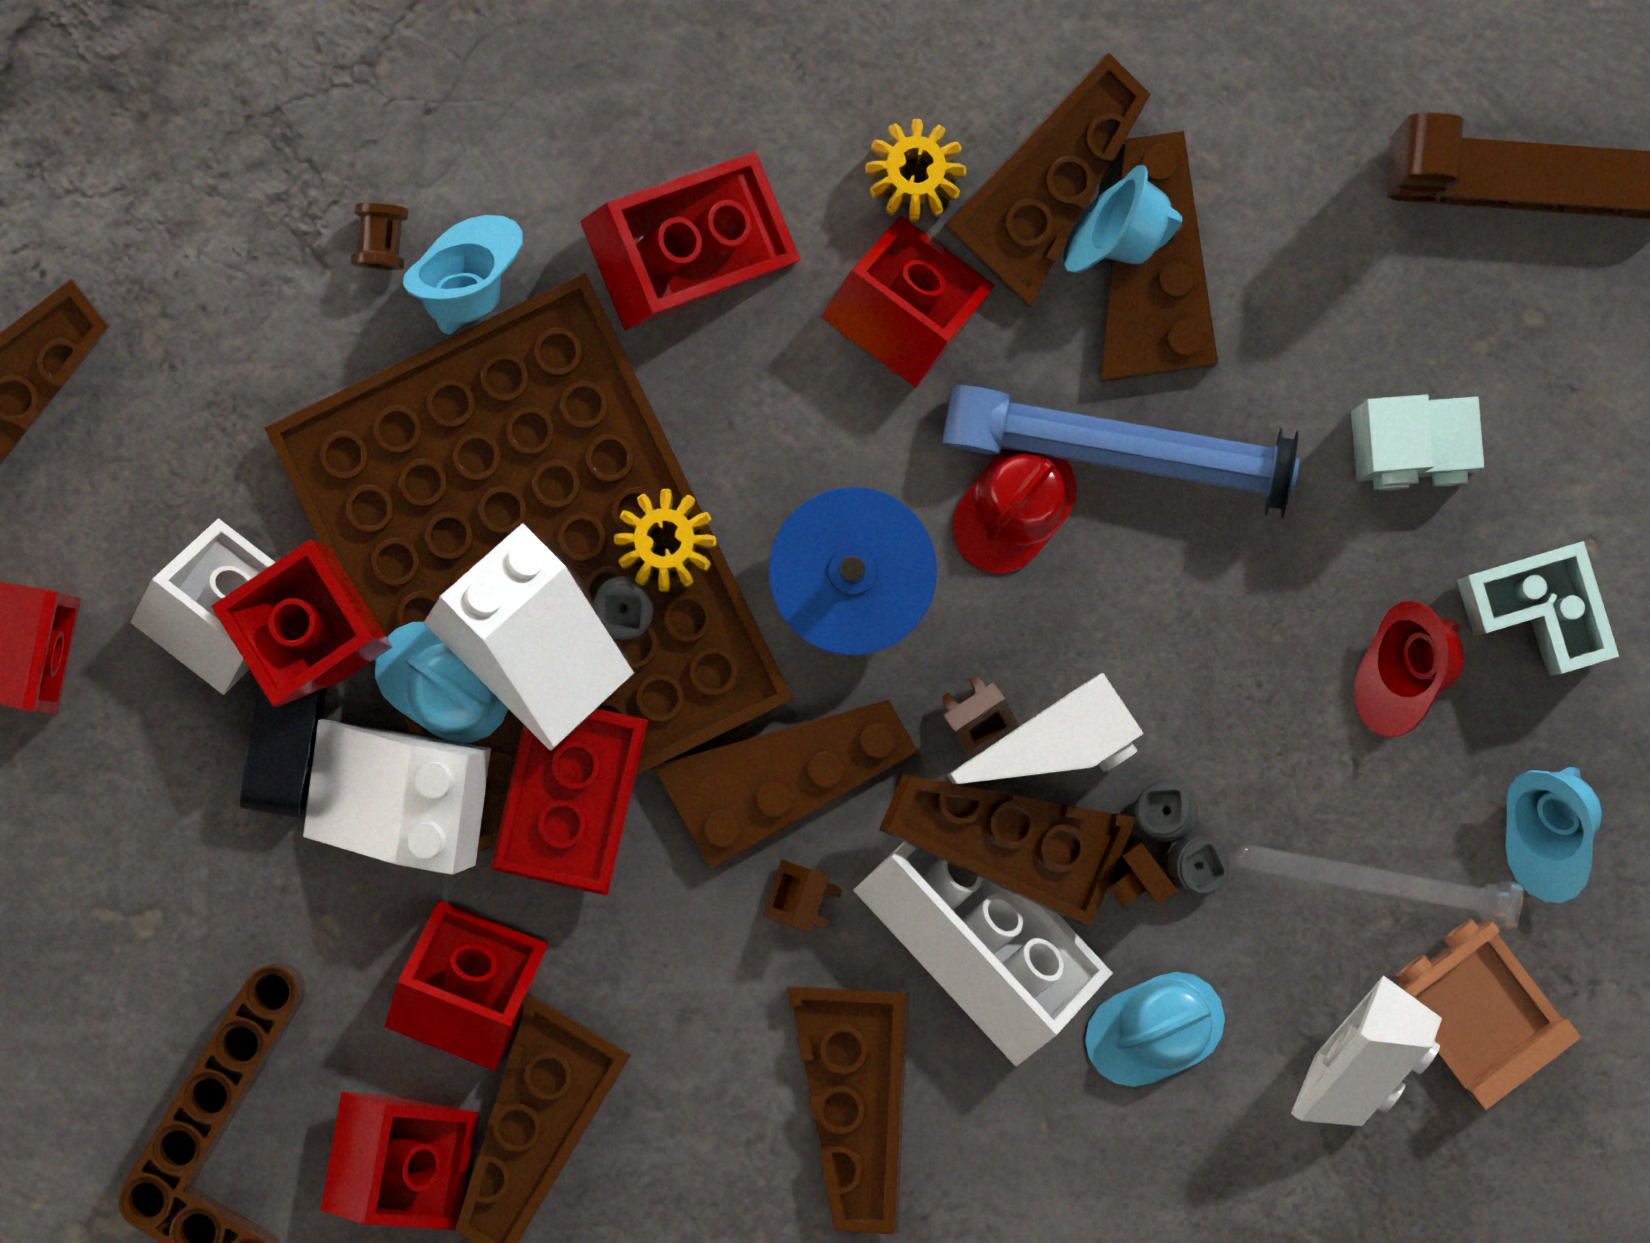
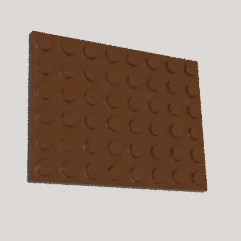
[264,272,794,854]

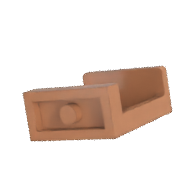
[1396,918,1582,1110]

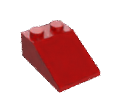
[580,151,801,331]

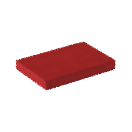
[490,709,649,896]

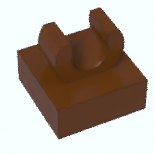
[942,675,1019,758]
[1108,840,1177,907]
[763,859,842,933]

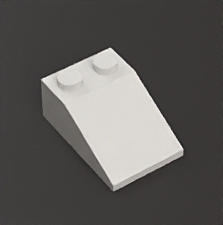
[424,523,634,751]
[947,673,1144,784]
[303,719,491,875]

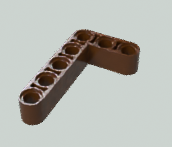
[1387,112,1650,219]
[118,963,306,1243]

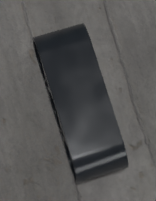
[240,685,327,818]

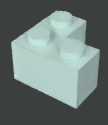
[1351,394,1484,491]
[1457,541,1619,676]

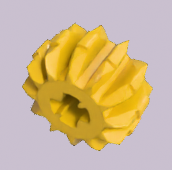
[865,119,966,222]
[614,489,717,592]

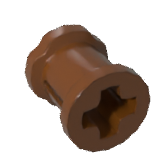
[350,203,409,270]

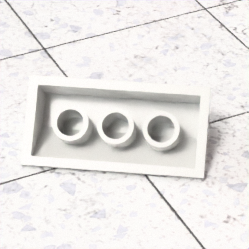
[853,842,1113,1067]

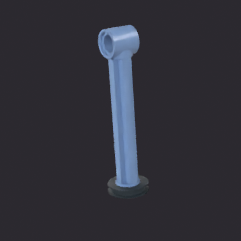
[942,385,1300,519]

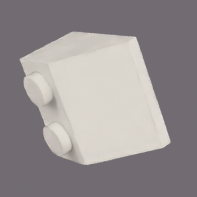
[130,518,275,695]
[1291,975,1442,1126]

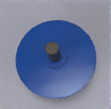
[769,487,937,655]

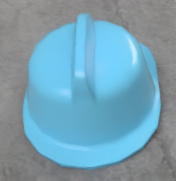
[1063,165,1182,273]
[403,215,523,334]
[375,622,508,743]
[1505,767,1602,903]
[1085,972,1225,1087]

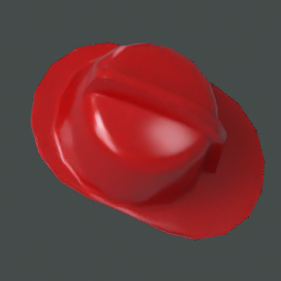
[952,449,1077,574]
[1354,601,1464,737]

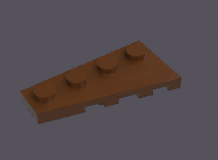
[943,53,1151,307]
[1100,131,1218,383]
[0,279,110,465]
[653,700,918,869]
[879,775,1136,927]
[787,986,909,1235]
[455,993,632,1243]

